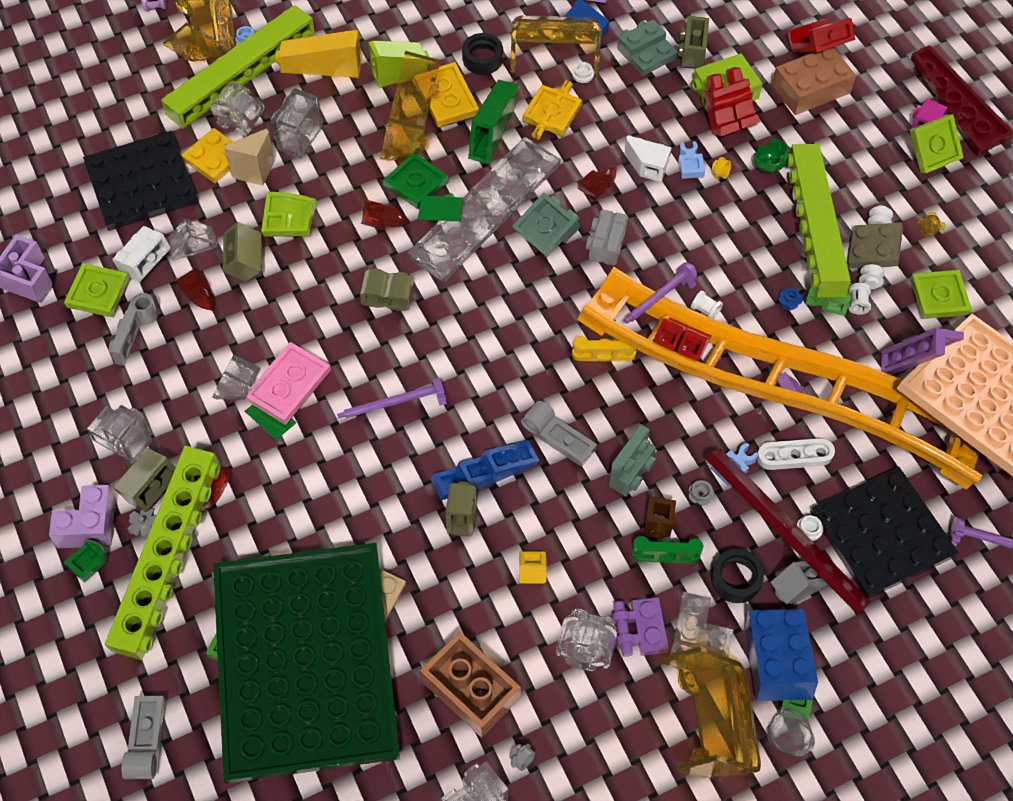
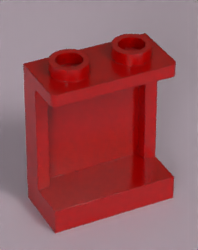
[788,18,856,53]

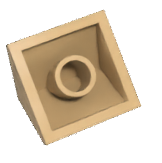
[224,128,275,186]

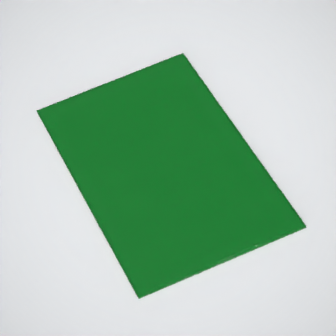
[417,196,463,222]
[244,405,297,440]

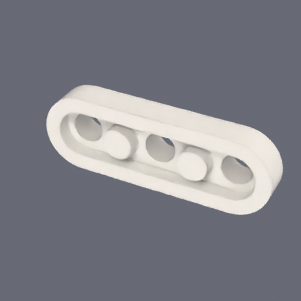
[757,438,835,470]

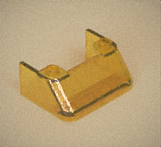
[163,0,236,62]
[511,15,601,75]
[380,51,441,161]
[662,646,761,778]

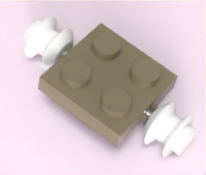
[848,206,903,289]

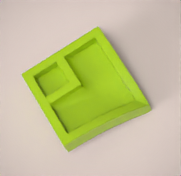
[261,192,317,237]

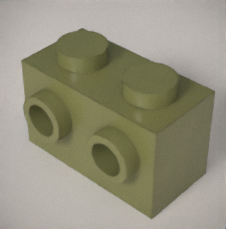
[678,16,709,68]
[223,222,262,282]
[113,448,176,512]

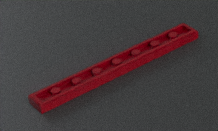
[706,449,872,614]

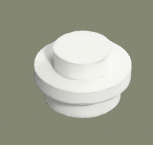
[572,62,594,83]
[797,515,823,541]

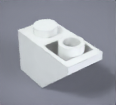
[625,136,672,182]

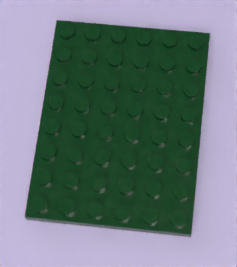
[213,542,400,784]

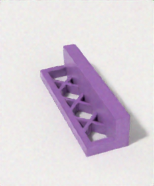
[881,328,964,375]

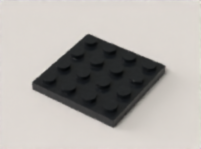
[83,130,199,231]
[810,467,959,599]

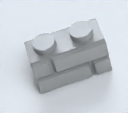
[586,209,628,266]

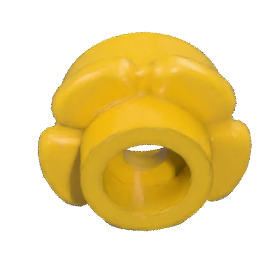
[712,157,731,179]

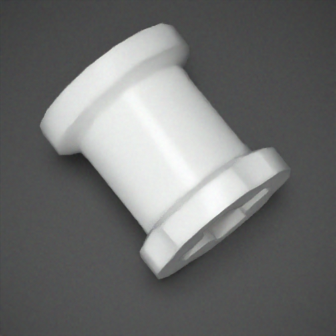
[849,283,871,315]
[691,290,723,319]

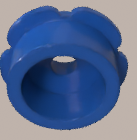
[779,288,803,310]

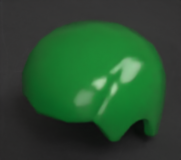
[753,139,789,173]

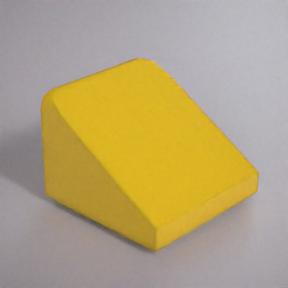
[519,552,547,584]

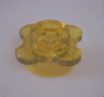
[917,212,946,236]

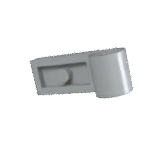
[109,293,158,366]
[521,401,597,467]
[121,696,165,779]

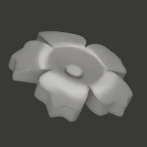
[127,509,156,538]

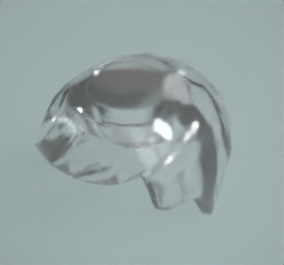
[766,708,815,756]

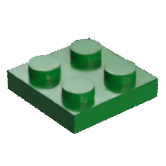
[383,152,449,209]

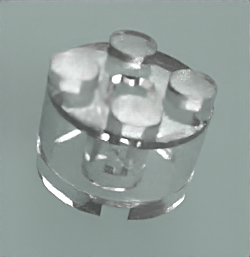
[210,82,265,137]
[556,609,617,671]

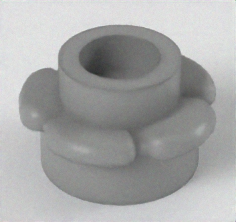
[689,480,714,505]
[509,744,535,771]

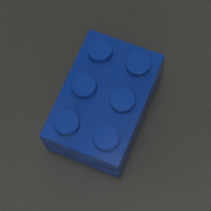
[745,609,818,701]

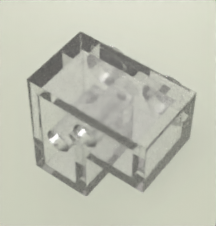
[87,405,153,464]
[670,592,733,667]
[441,761,508,801]

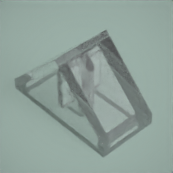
[166,219,219,261]

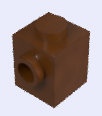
[644,497,676,539]

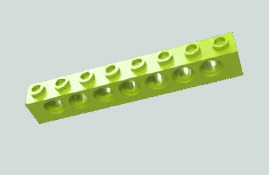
[104,446,220,660]

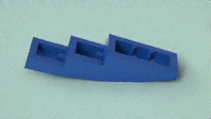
[431,440,540,501]

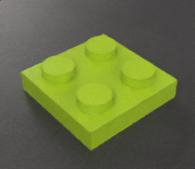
[910,114,964,173]
[64,263,130,317]
[910,270,972,319]

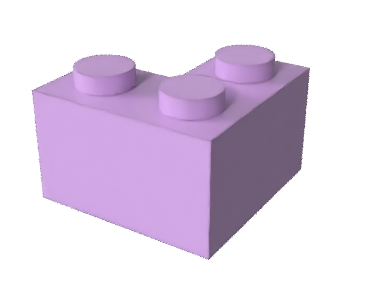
[0,234,53,303]
[49,485,116,548]

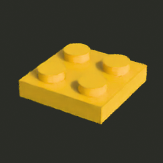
[181,128,233,184]

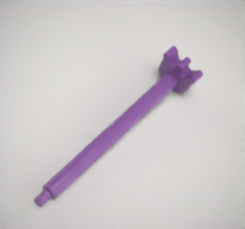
[624,262,697,324]
[337,378,447,419]
[949,517,1013,549]

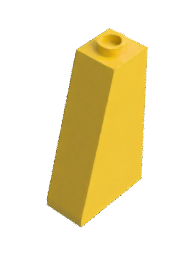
[276,30,362,78]

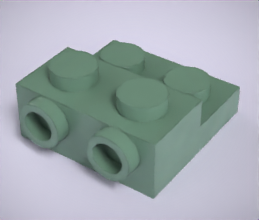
[617,19,678,76]
[512,192,581,258]
[609,424,656,497]

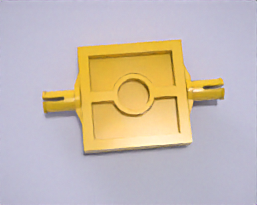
[522,80,582,140]

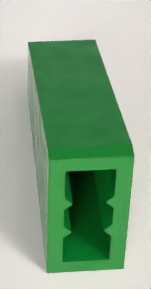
[468,79,519,164]

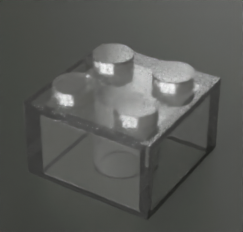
[271,88,323,159]

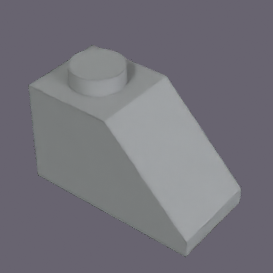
[771,561,828,604]

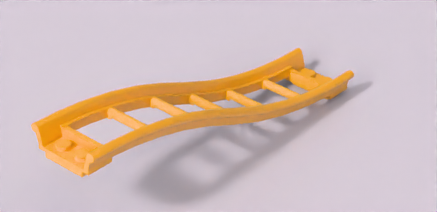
[577,267,982,490]

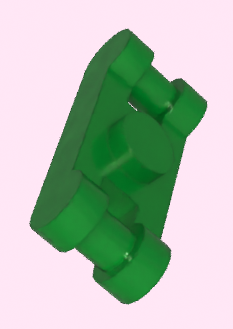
[631,536,704,564]

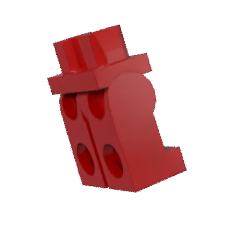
[703,67,760,136]
[653,317,712,361]

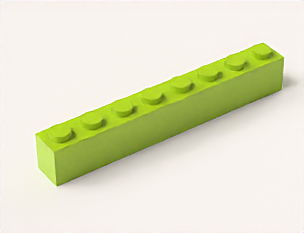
[161,5,315,129]
[786,144,851,298]

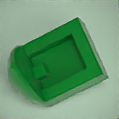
[64,540,107,583]

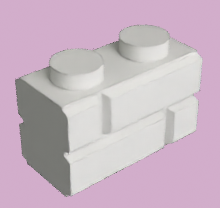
[113,226,171,282]

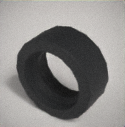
[462,33,503,75]
[711,549,765,604]

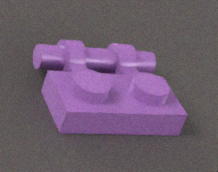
[612,597,669,657]

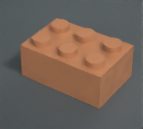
[772,47,856,115]
[420,631,521,738]

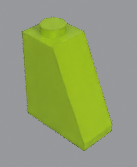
[368,41,430,88]

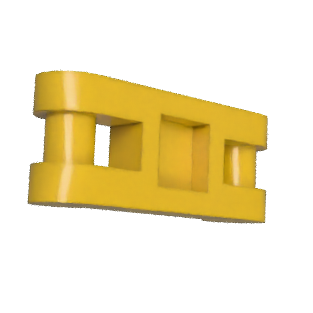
[572,336,636,362]

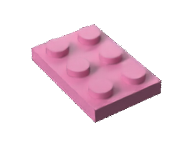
[244,342,331,425]

